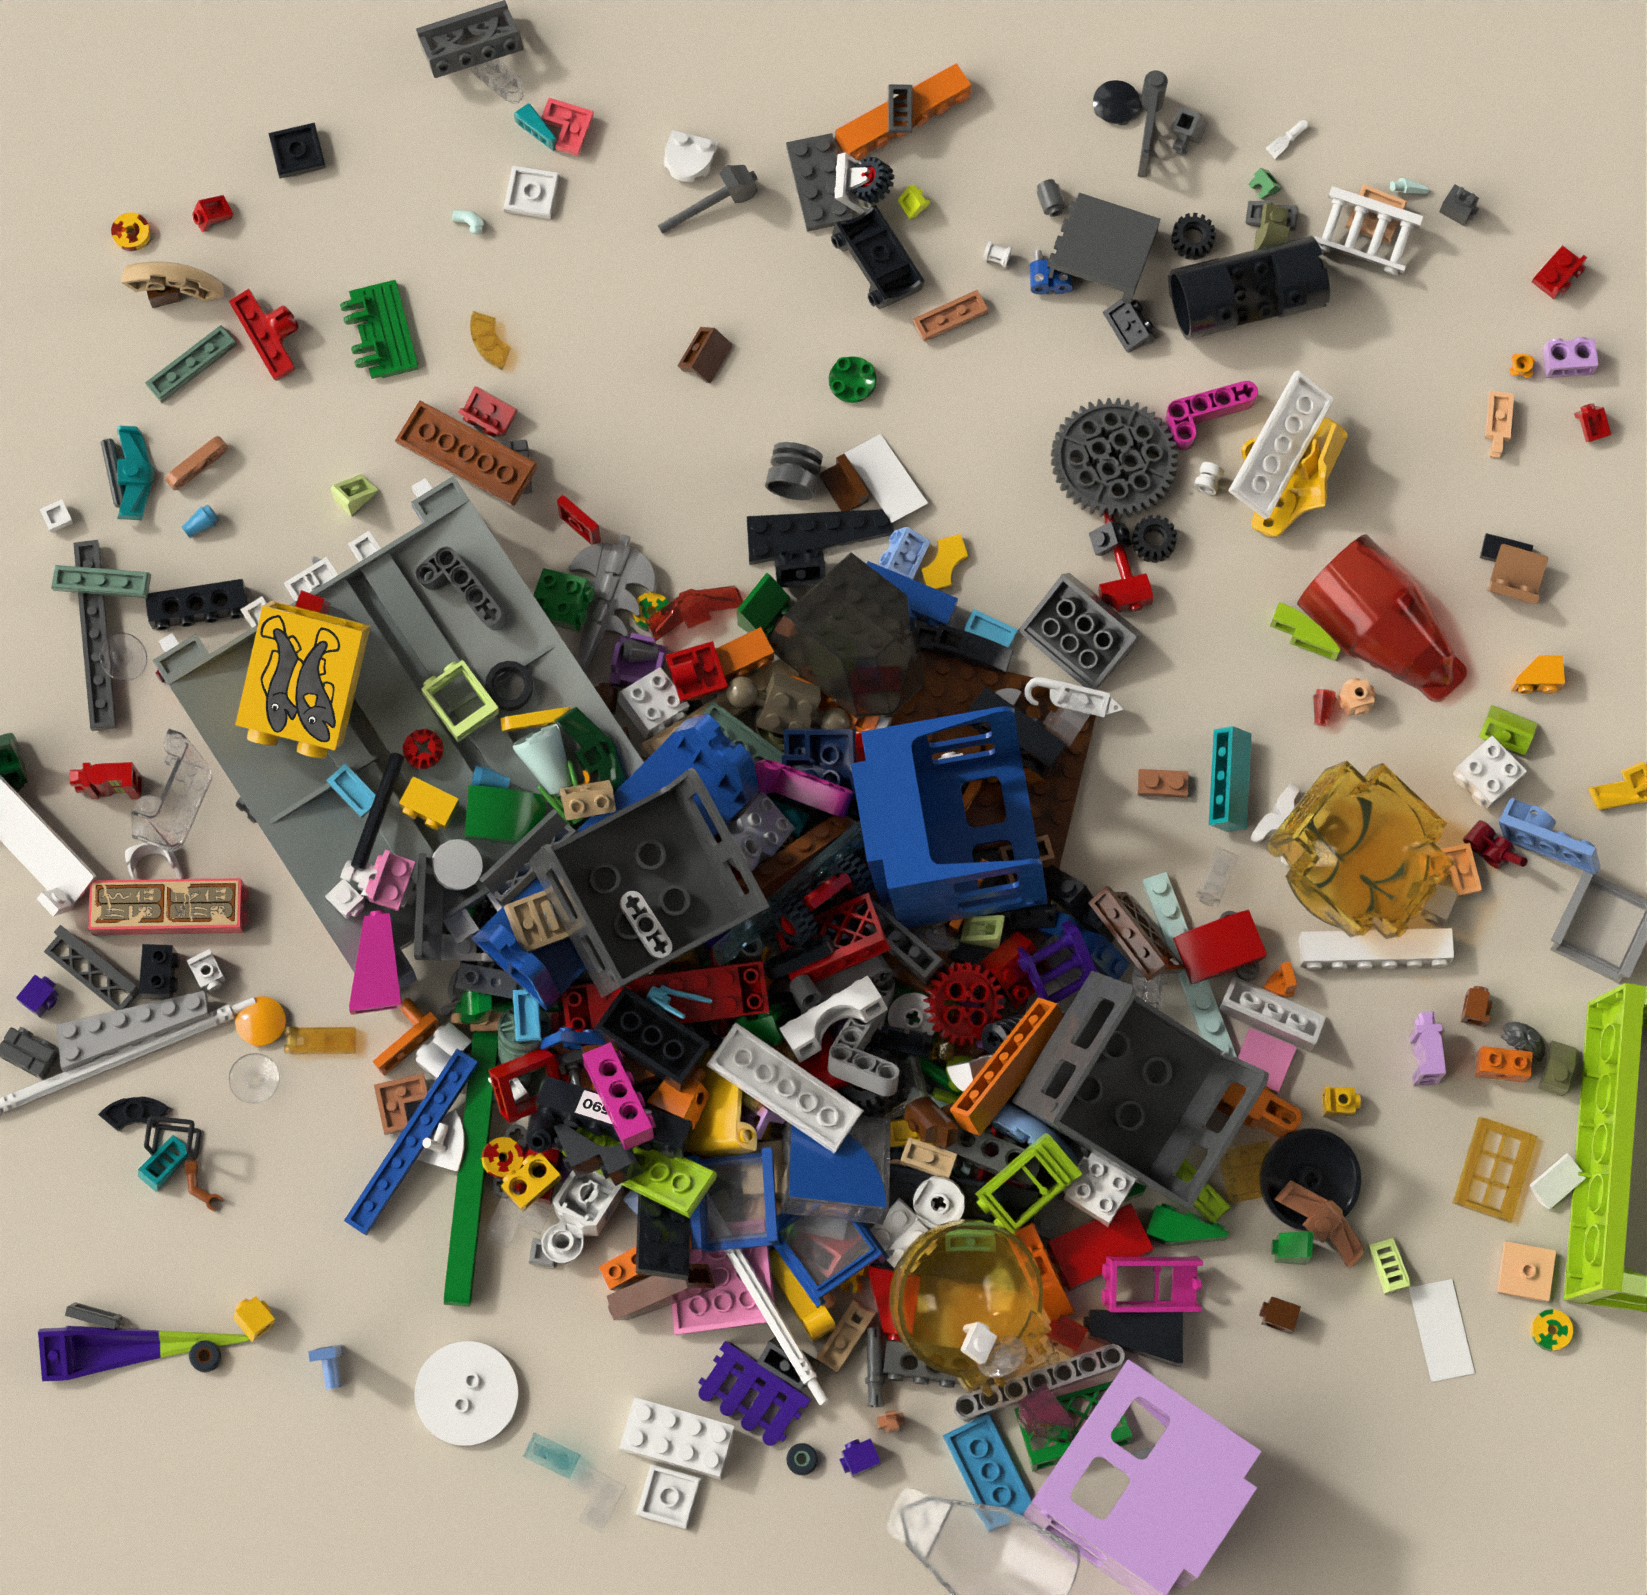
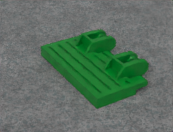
[340,280,418,379]

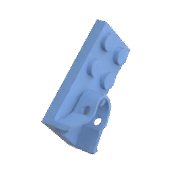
[1499,798,1601,875]

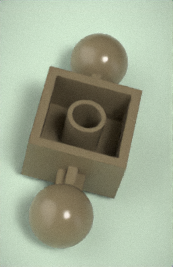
[726,672,850,735]

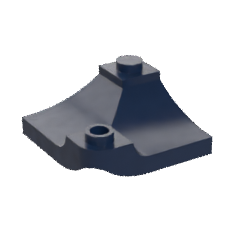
[782,728,857,805]

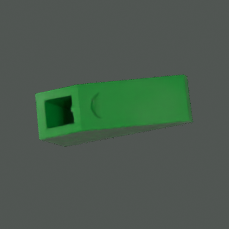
[1146,1203,1229,1246]

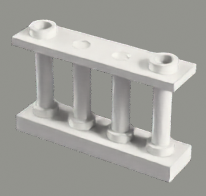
[1314,186,1423,275]

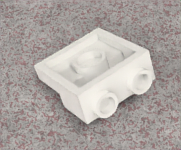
[870,1198,937,1273]

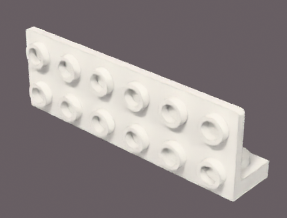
[0,775,96,917]

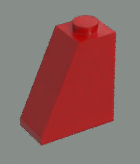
[868,1267,920,1343]

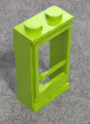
[975,1133,1082,1235]

